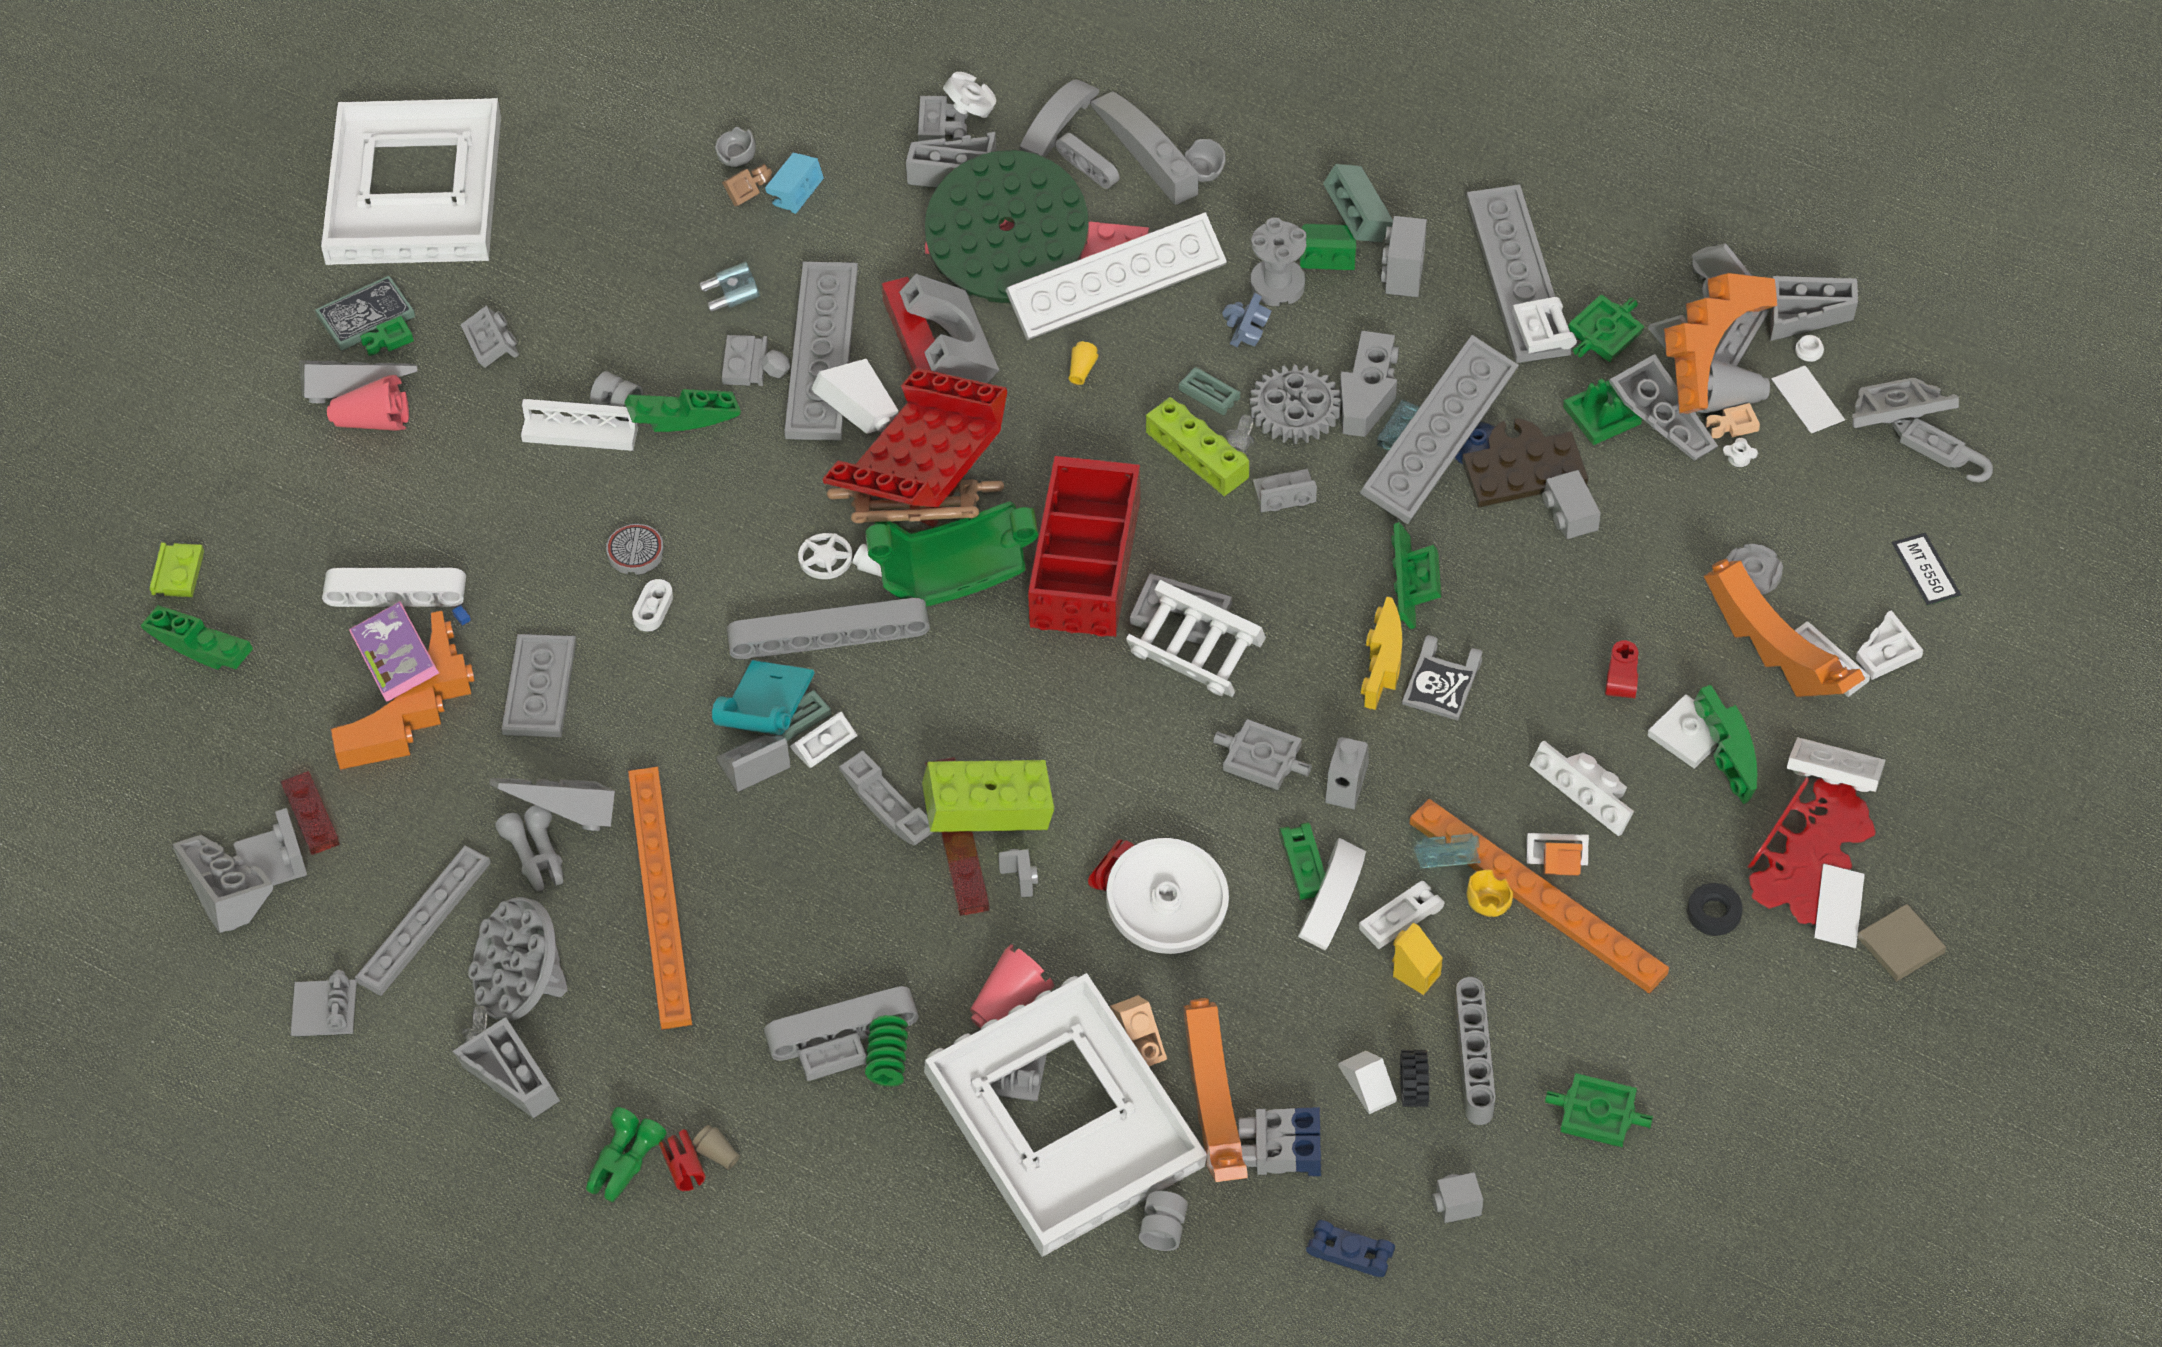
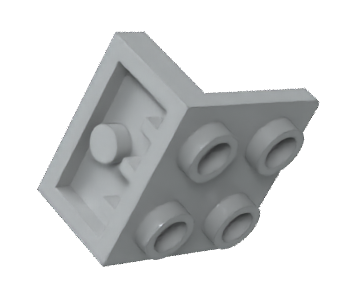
[234,808,307,885]

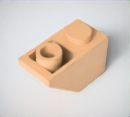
[1110,995,1167,1066]

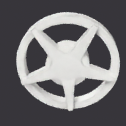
[798,533,853,579]

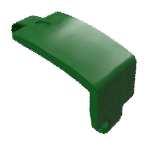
[865,501,1039,606]

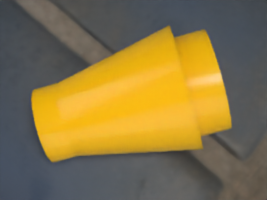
[1068,341,1098,385]

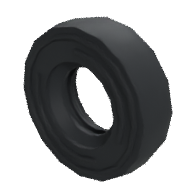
[1687,883,1743,936]

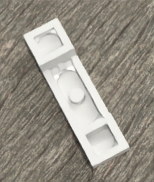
[1298,838,1366,950]

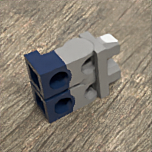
[1239,1107,1321,1176]

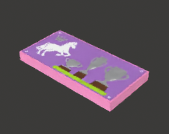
[349,602,439,702]

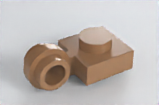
[722,164,773,206]

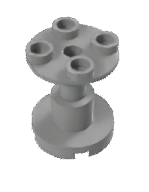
[1251,218,1306,306]

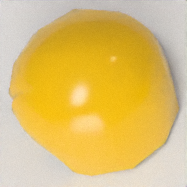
[1466,870,1513,917]

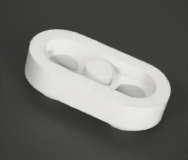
[632,579,673,631]

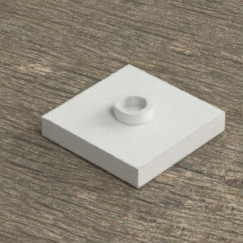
[1648,694,1719,769]

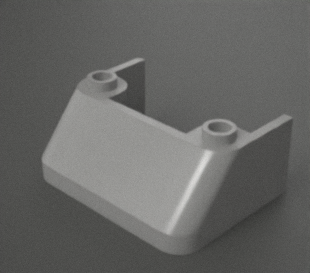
[1648,243,1770,366]

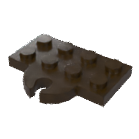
[1462,418,1588,508]

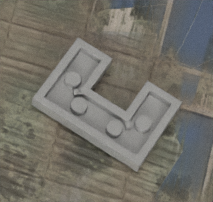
[1130,574,1232,645]

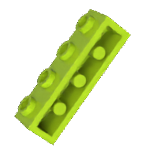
[1146,397,1249,497]

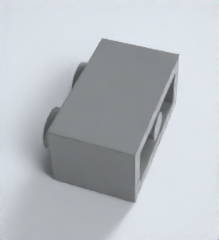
[1542,470,1601,539]

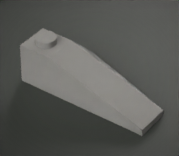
[1609,354,1718,461]
[489,778,615,831]
[172,835,273,933]

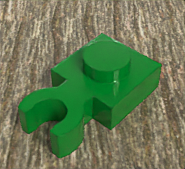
[360,316,414,356]

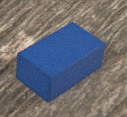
[452,605,471,625]

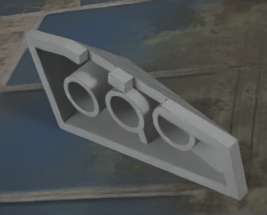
[299,360,417,403]

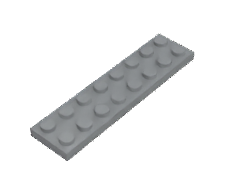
[1466,185,1571,363]
[785,262,858,440]
[1360,335,1519,524]

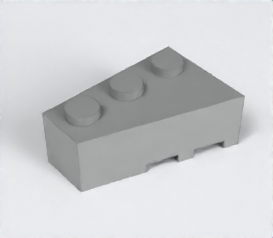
[906,132,997,188]
[1770,276,1858,341]
[453,1017,560,1118]

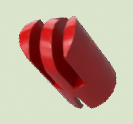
[1088,839,1135,891]
[659,1129,706,1191]

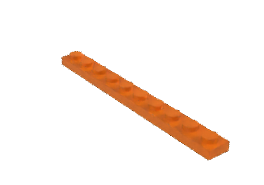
[628,767,692,1030]
[1410,799,1669,994]

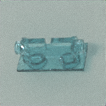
[1414,833,1481,868]

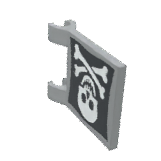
[1402,635,1482,721]

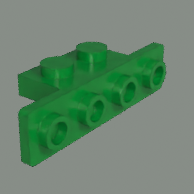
[1391,522,1441,629]

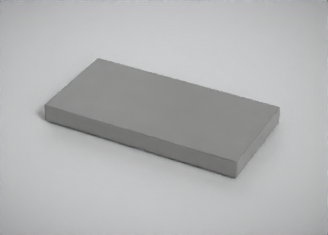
[502,634,576,737]

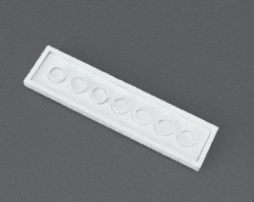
[1006,212,1227,340]

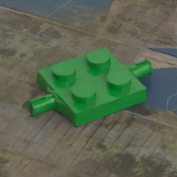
[1568,294,1645,363]
[1545,1073,1653,1147]

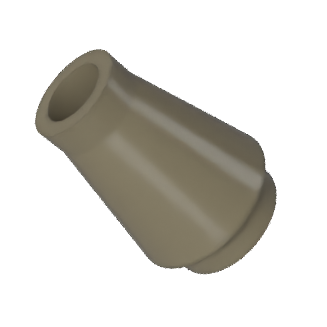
[693,1125,740,1170]

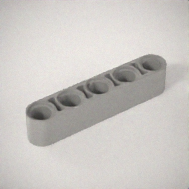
[1455,977,1495,1125]
[764,986,919,1061]

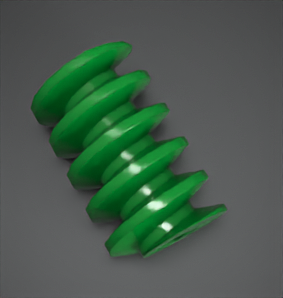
[865,1015,908,1087]

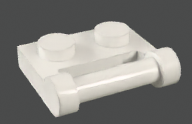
[1512,297,1577,354]

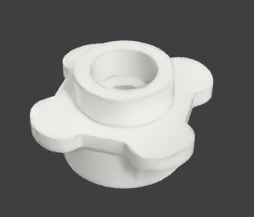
[1723,438,1758,467]

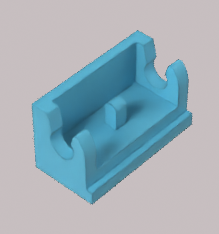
[765,152,824,214]

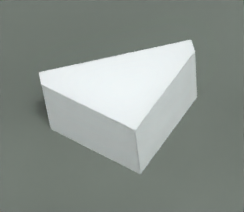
[1338,1051,1397,1114]

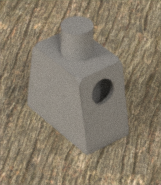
[1325,737,1369,810]

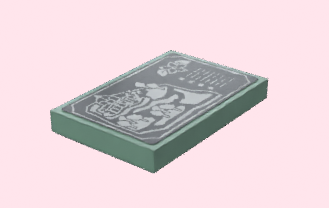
[315,276,415,351]

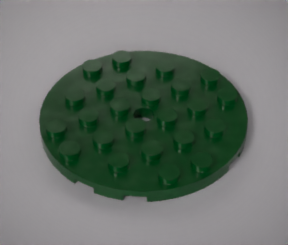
[925,150,1089,303]

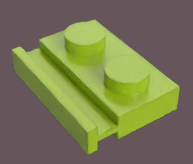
[150,543,204,597]

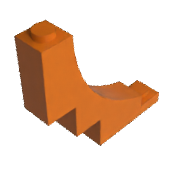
[1704,559,1865,697]
[1183,998,1248,1182]

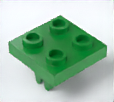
[1563,378,1642,446]

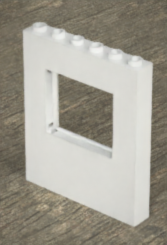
[321,98,501,265]
[924,973,1207,1257]

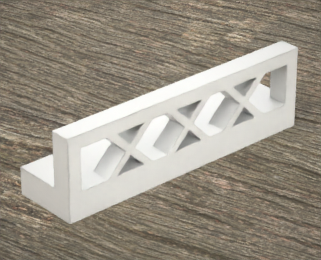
[521,399,638,451]

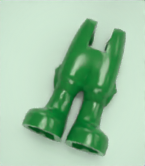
[586,1107,667,1202]

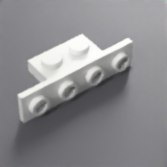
[1529,741,1634,836]

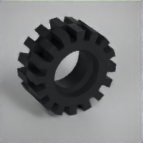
[1400,1050,1429,1107]

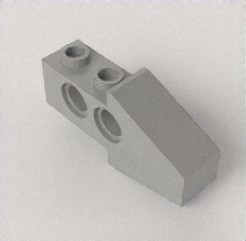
[1340,331,1399,437]

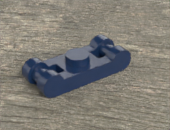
[1306,1220,1395,1277]

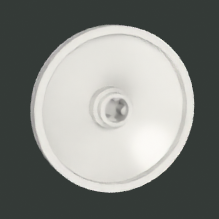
[1106,838,1229,954]

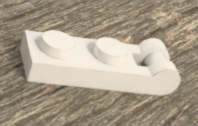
[1359,881,1445,949]

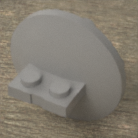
[468,897,568,1021]

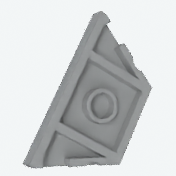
[1852,377,1959,428]

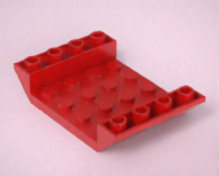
[822,368,1008,507]

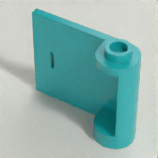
[712,660,815,735]

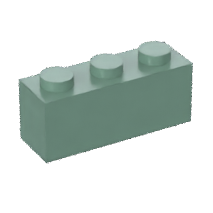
[1323,164,1393,242]

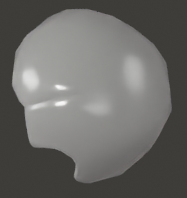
[715,127,756,167]
[1184,139,1226,182]

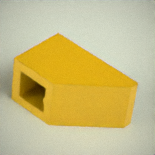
[1392,922,1443,995]

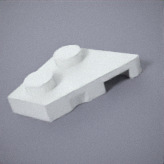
[1856,610,1923,680]

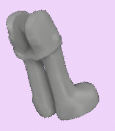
[495,805,563,892]

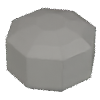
[761,350,791,378]

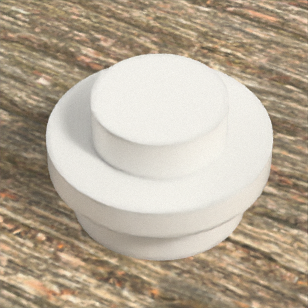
[1795,335,1824,361]

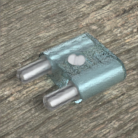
[700,261,760,311]

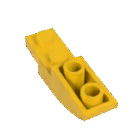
[1361,597,1402,710]

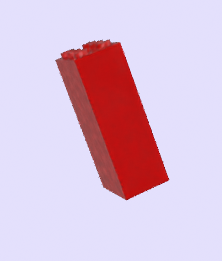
[1028,456,1141,637]

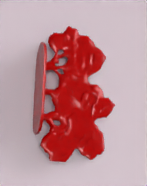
[1747,777,1876,924]

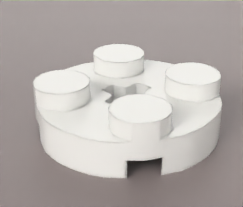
[943,72,996,118]

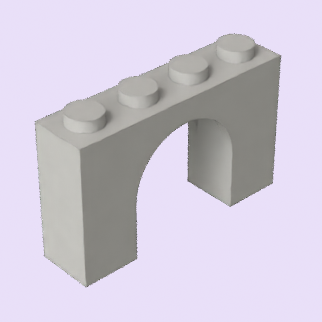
[899,274,999,383]

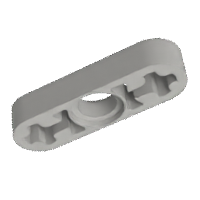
[1056,133,1120,189]

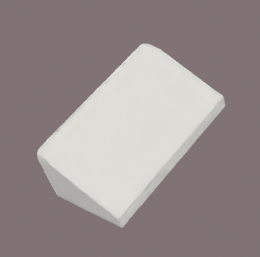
[790,712,858,768]
[1526,833,1589,865]

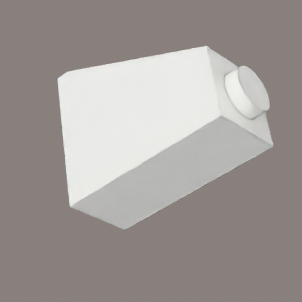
[812,359,898,434]

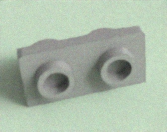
[461,306,519,368]
[1252,469,1317,513]

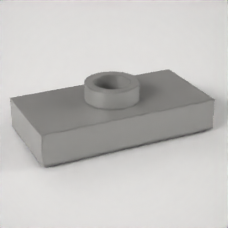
[798,1032,866,1081]

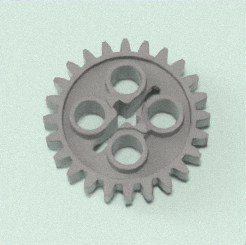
[1250,365,1341,444]

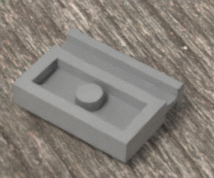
[722,335,768,386]

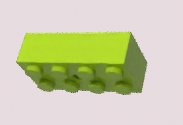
[922,760,1054,832]

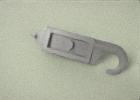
[1892,418,1993,482]

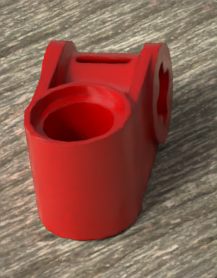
[1605,640,1639,699]

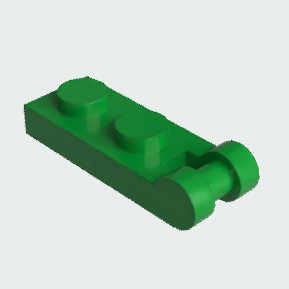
[1279,822,1325,900]

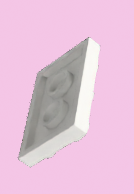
[1787,737,1885,792]

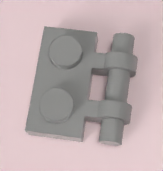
[918,96,968,141]

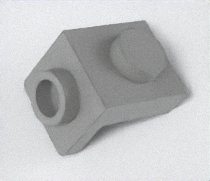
[998,849,1038,897]

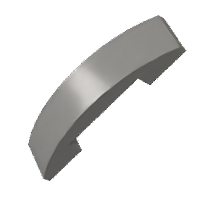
[1020,79,1099,157]
[839,751,933,846]

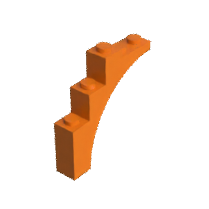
[1664,273,1777,414]
[331,611,475,770]

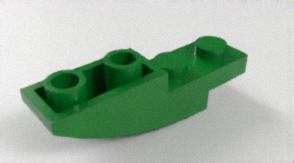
[624,389,741,432]
[140,605,253,670]
[1693,685,1758,804]

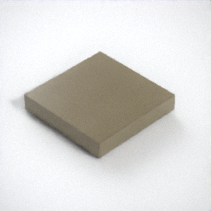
[1858,904,1946,982]

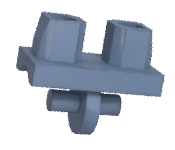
[1222,293,1271,347]

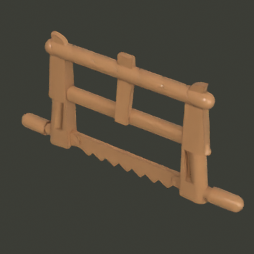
[827,479,1004,523]

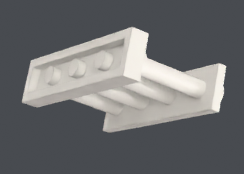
[1126,580,1266,697]

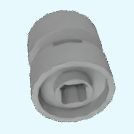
[590,371,643,420]
[1139,1191,1188,1251]

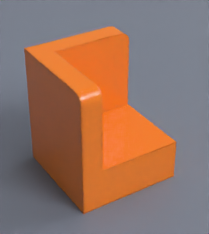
[1543,843,1583,876]

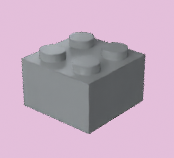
[1381,216,1427,297]

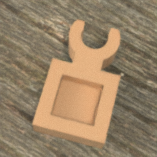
[1705,403,1760,438]

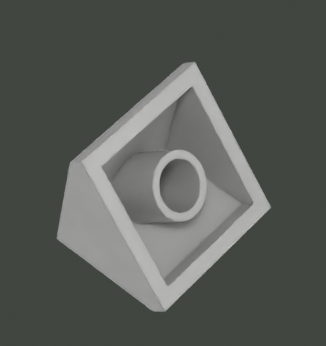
[716,733,790,792]

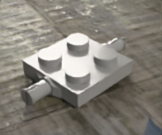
[1213,719,1312,790]

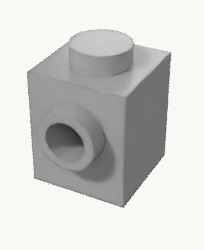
[1432,1172,1483,1223]

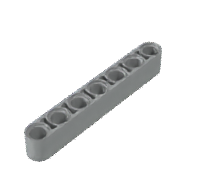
[727,598,930,659]

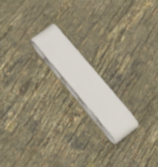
[322,568,466,607]

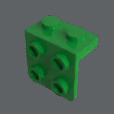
[1300,224,1356,270]

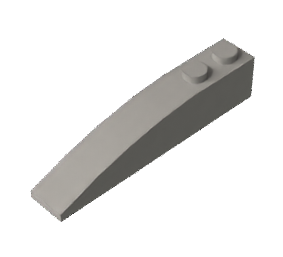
[1090,91,1198,206]

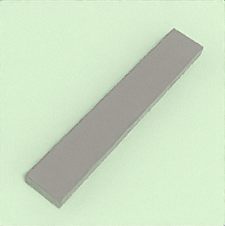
[355,845,490,996]

